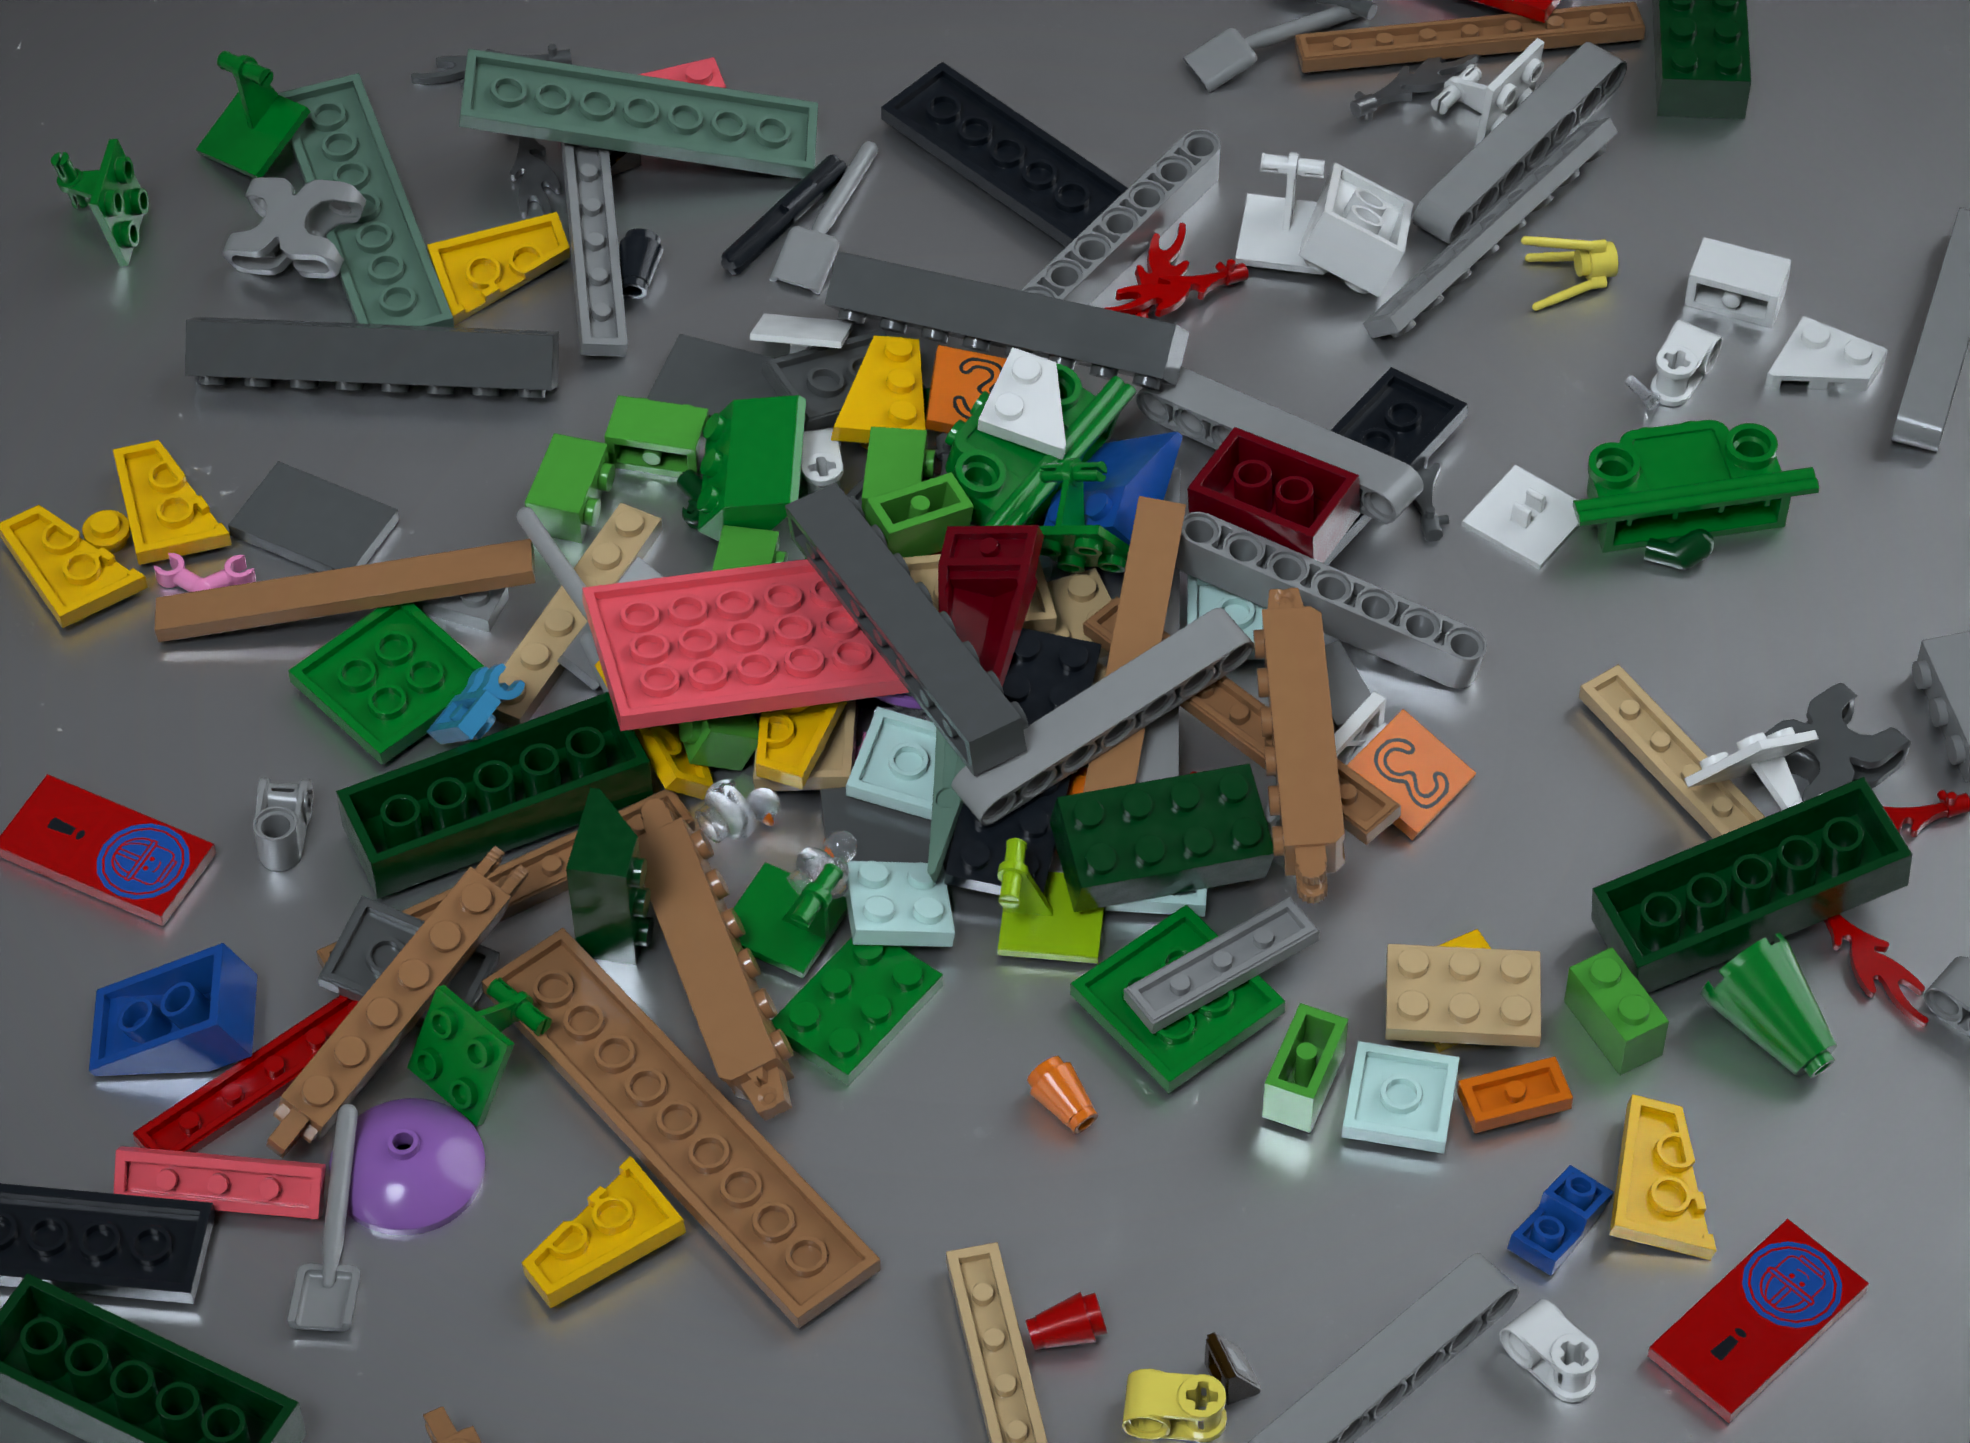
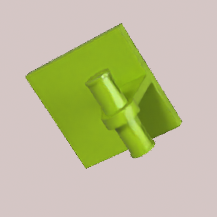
[997,838,1104,964]

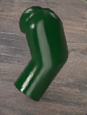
[677,469,702,529]
[1644,529,1714,570]

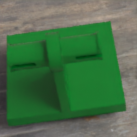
[195,51,311,178]
[51,139,149,267]
[1039,458,1129,573]
[733,862,848,978]
[407,977,552,1127]

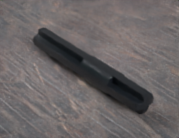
[721,154,847,275]

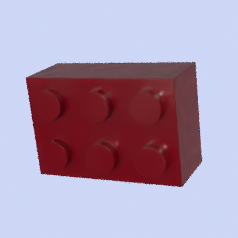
[1187,427,1360,563]

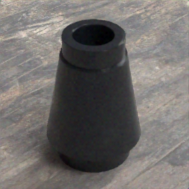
[619,228,664,299]

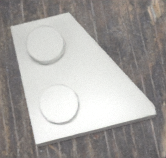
[1765,316,1888,391]
[977,347,1066,460]

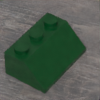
[566,787,654,965]

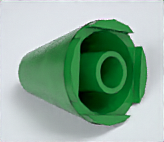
[1700,932,1837,1078]

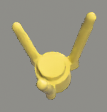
[1521,236,1618,311]

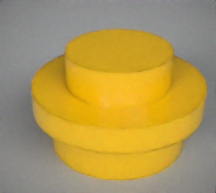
[82,510,131,554]

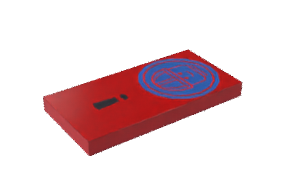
[0,774,216,927]
[1647,1219,1869,1423]

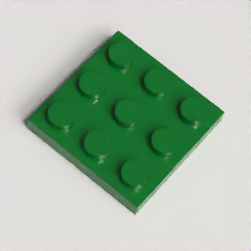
[288,603,485,765]
[1070,905,1286,1094]

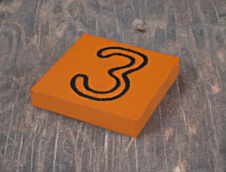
[925,345,1007,433]
[1347,709,1477,841]

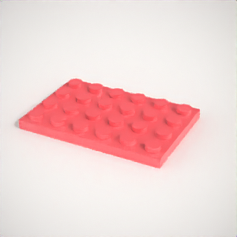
[582,559,909,731]

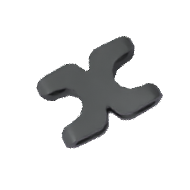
[1752,683,1911,802]

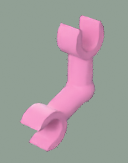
[154,553,256,592]

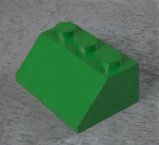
[697,395,806,541]

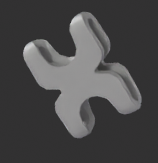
[222,177,366,278]

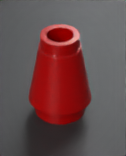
[1026,1291,1108,1351]

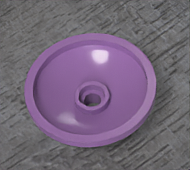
[329,1098,486,1236]

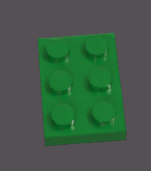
[772,937,943,1087]

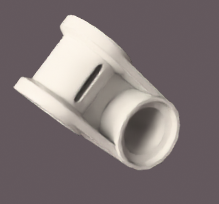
[1650,320,1722,407]
[800,428,845,497]
[1499,1299,1599,1403]

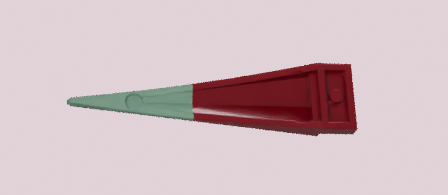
[927,525,1044,882]

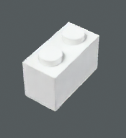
[1684,237,1792,328]

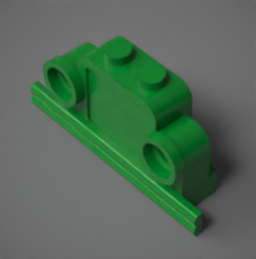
[945,363,1136,526]
[1572,420,1819,553]

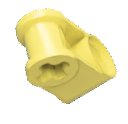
[1122,1369,1227,1443]

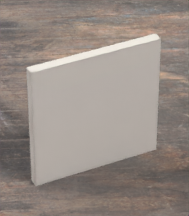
[750,313,854,354]
[1462,465,1579,570]

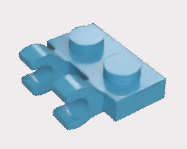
[427,663,525,744]

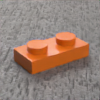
[1457,1056,1573,1134]

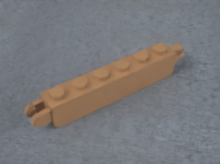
[1253,588,1345,905]
[638,797,794,1121]
[266,846,530,1159]

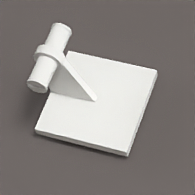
[1431,38,1545,147]
[1235,152,1326,275]
[1684,727,1823,810]

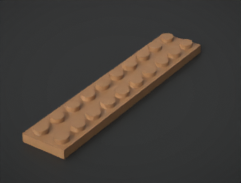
[482,928,881,1329]

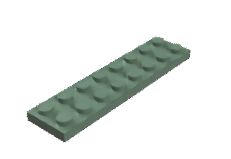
[459,49,818,179]
[278,73,454,327]

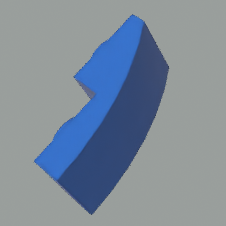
[1507,1165,1614,1276]

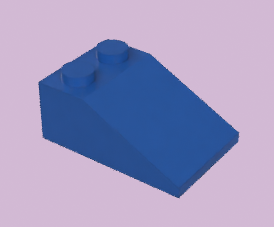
[1044,431,1183,546]
[89,943,258,1076]

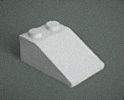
[1298,163,1413,297]

